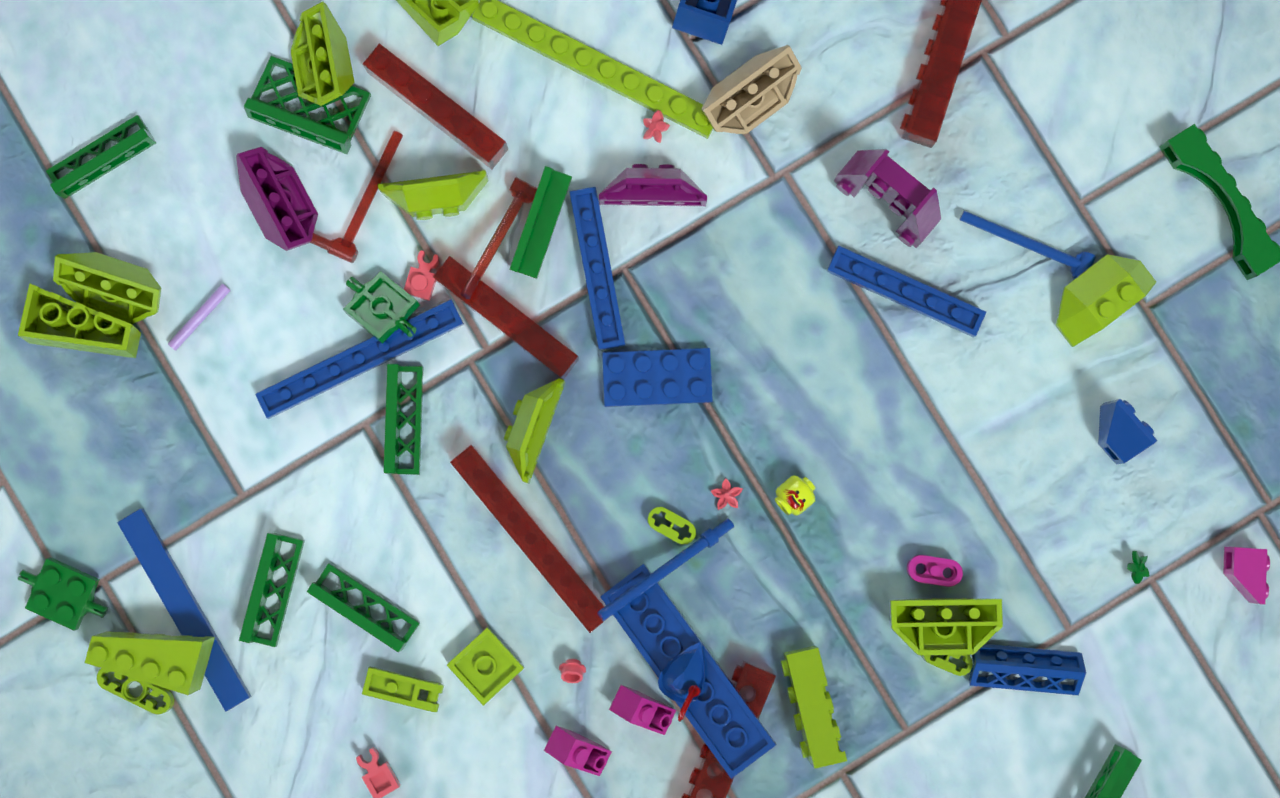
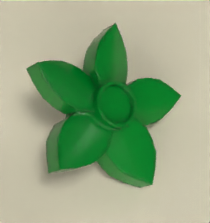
[1127,551,1150,584]

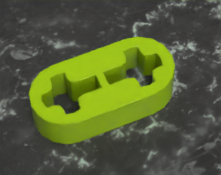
[648,507,696,545]
[921,655,973,676]

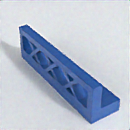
[969,644,1086,696]

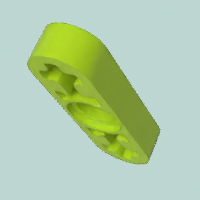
[97,668,174,715]

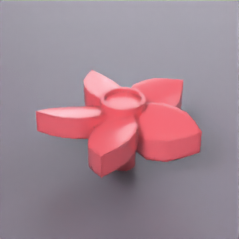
[643,110,670,143]
[711,478,743,510]

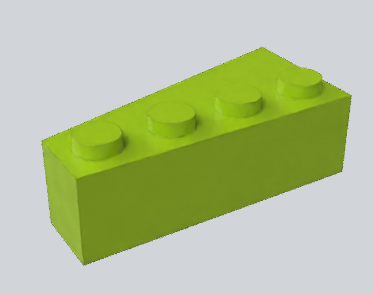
[18,283,141,358]
[84,631,215,695]
[780,646,847,769]

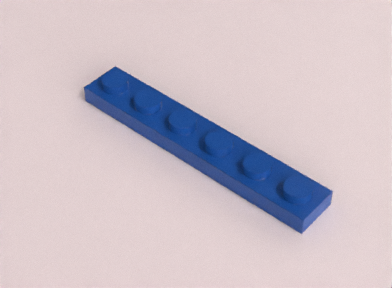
[569,187,625,350]
[826,246,986,337]

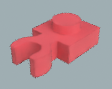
[404,250,439,301]
[356,747,401,798]

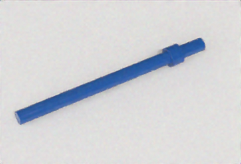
[597,519,734,621]

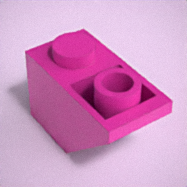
[1223,547,1270,605]
[609,685,677,735]
[544,725,612,776]

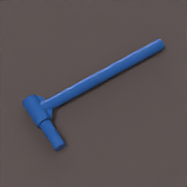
[960,211,1096,281]

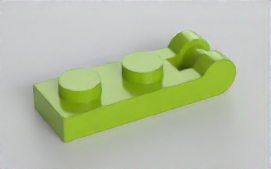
[362,666,444,712]

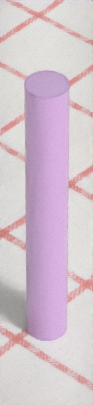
[168,283,231,351]

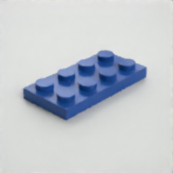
[602,348,713,407]

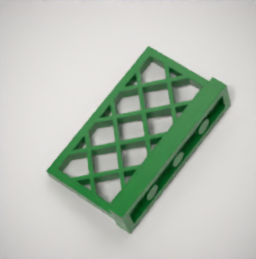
[244,56,371,154]

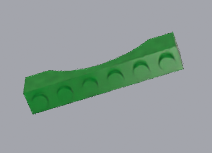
[1159,124,1280,280]

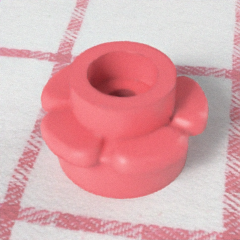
[559,659,586,683]

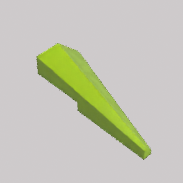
[396,0,479,46]

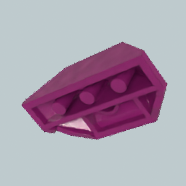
[236,147,318,251]
[599,164,707,206]

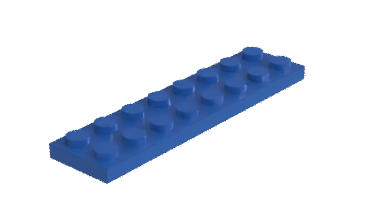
[600,564,777,779]

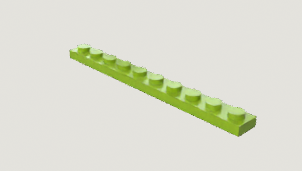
[472,0,713,139]

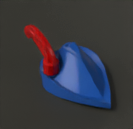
[658,641,705,722]

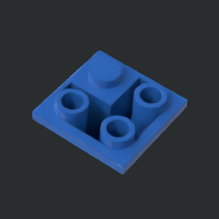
[1098,399,1158,464]

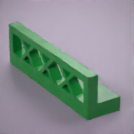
[46,115,156,199]
[509,166,572,279]
[384,364,424,475]
[239,533,305,647]
[306,563,420,653]
[1085,744,1142,798]

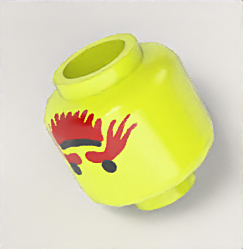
[774,475,816,516]

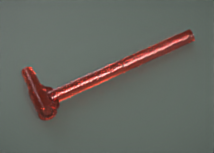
[310,131,403,263]
[460,177,537,299]

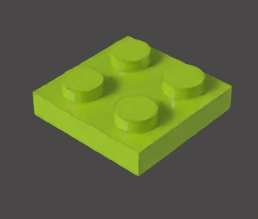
[447,627,525,706]

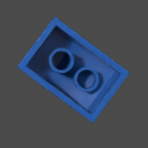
[672,0,737,45]

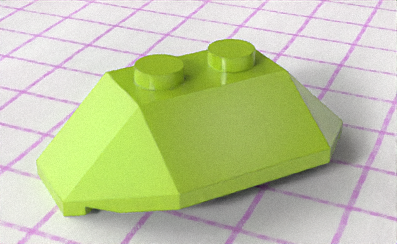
[291,2,355,106]
[378,170,488,220]
[53,252,162,324]
[1056,254,1156,347]
[504,378,566,484]
[890,598,1003,655]

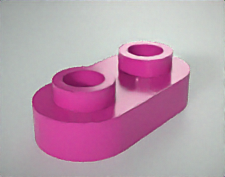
[907,555,963,587]

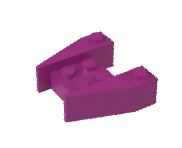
[834,149,941,248]

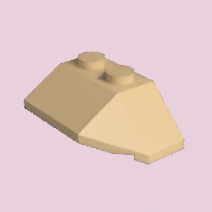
[702,45,802,134]

